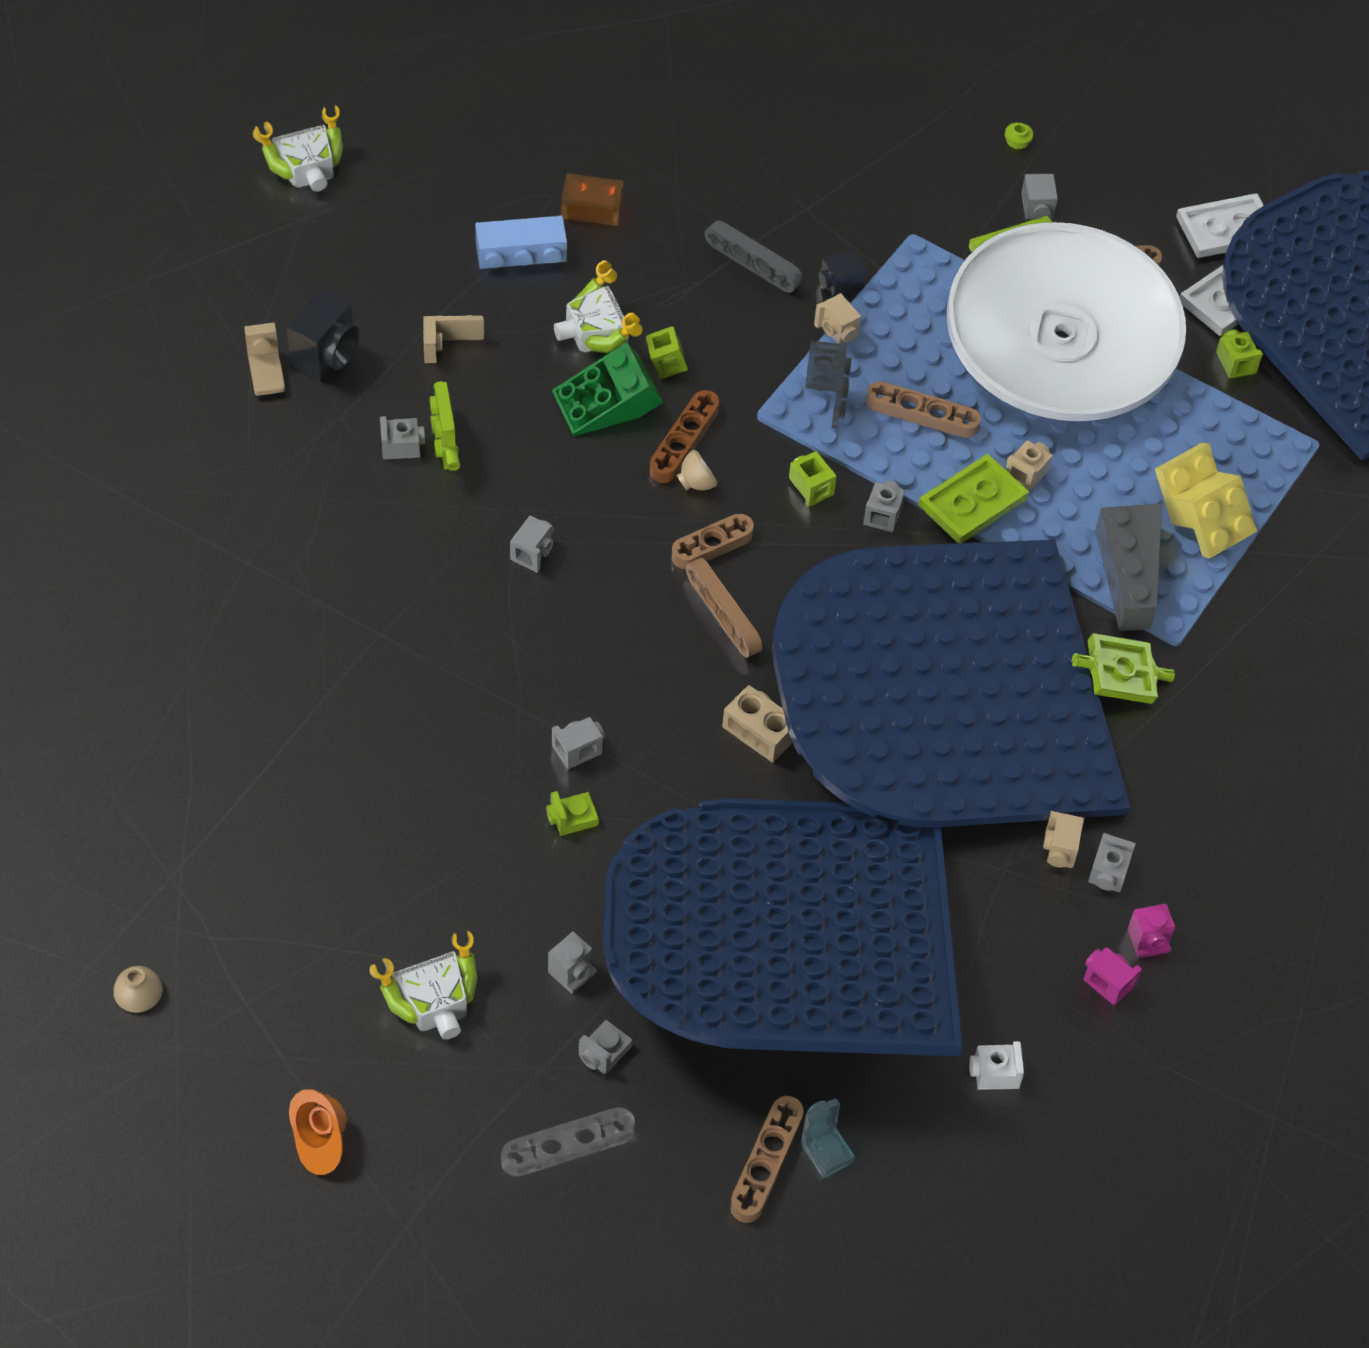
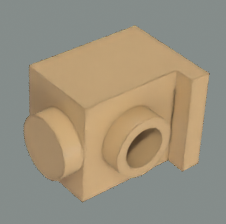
[814,293,861,345]
[1005,440,1053,492]
[1043,811,1084,868]

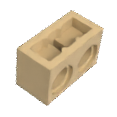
[722,685,793,763]

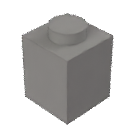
[1021,174,1058,219]

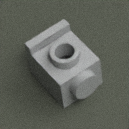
[380,416,425,460]
[863,481,905,532]
[510,516,554,573]
[552,717,605,769]
[1088,833,1136,892]
[548,932,597,994]

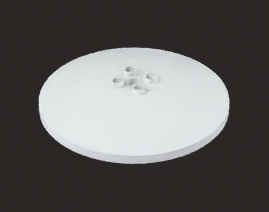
[947,222,1186,421]

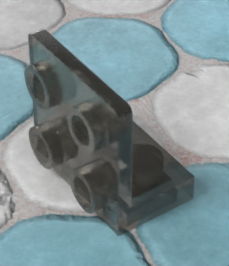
[805,341,852,429]

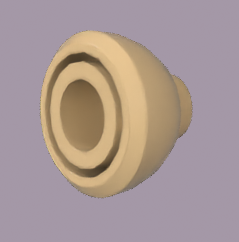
[677,450,717,491]
[114,966,163,1013]

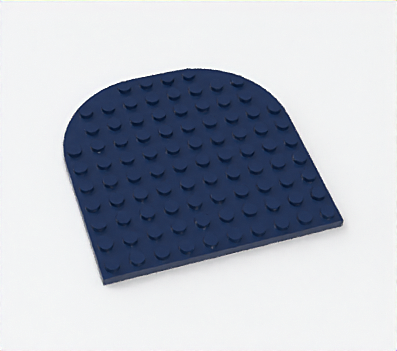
[1222,171,1369,461]
[772,539,1130,827]
[603,799,962,1056]

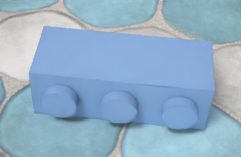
[475,216,567,269]

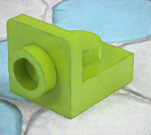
[546,791,599,836]

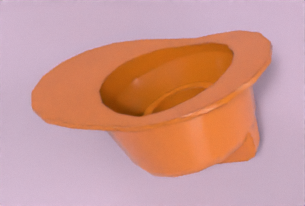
[289,1089,347,1175]

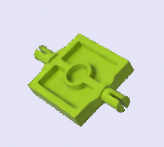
[429,381,460,471]
[1071,633,1175,704]

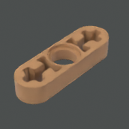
[671,514,754,569]

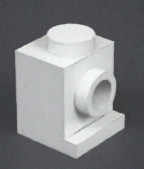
[970,1042,1024,1090]

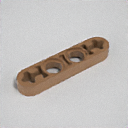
[866,381,981,438]
[685,557,763,658]
[730,1096,803,1223]

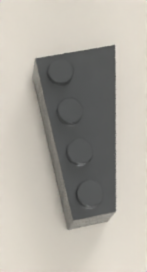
[1095,503,1162,631]

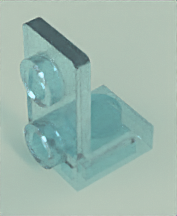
[801,1098,855,1178]

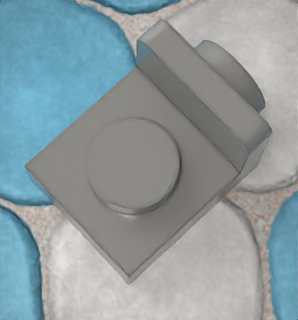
[579,1020,633,1075]

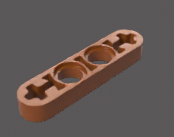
[649,390,719,483]

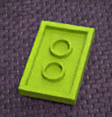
[918,453,1029,544]

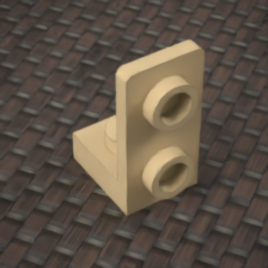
[424,315,484,363]
[244,323,285,396]

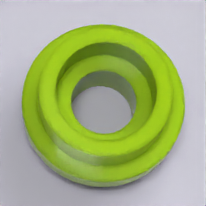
[1005,123,1033,149]

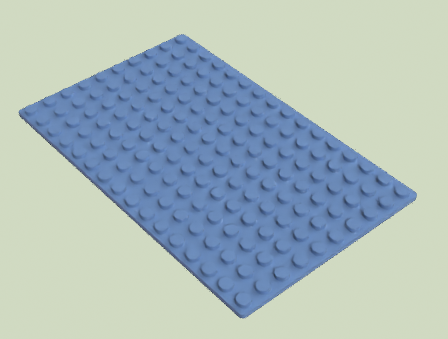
[757,234,1319,646]

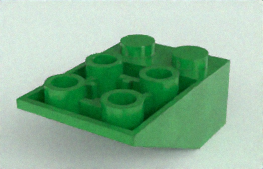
[552,342,664,436]

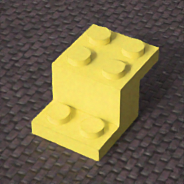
[1155,443,1257,558]

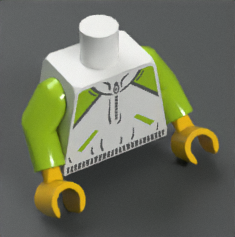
[253,105,343,191]
[554,261,642,354]
[370,931,478,1039]

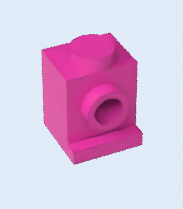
[1127,904,1175,959]
[1084,947,1142,1006]

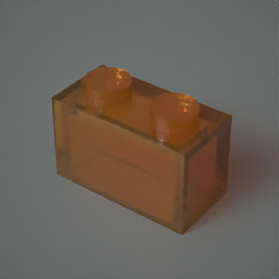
[561,174,624,226]

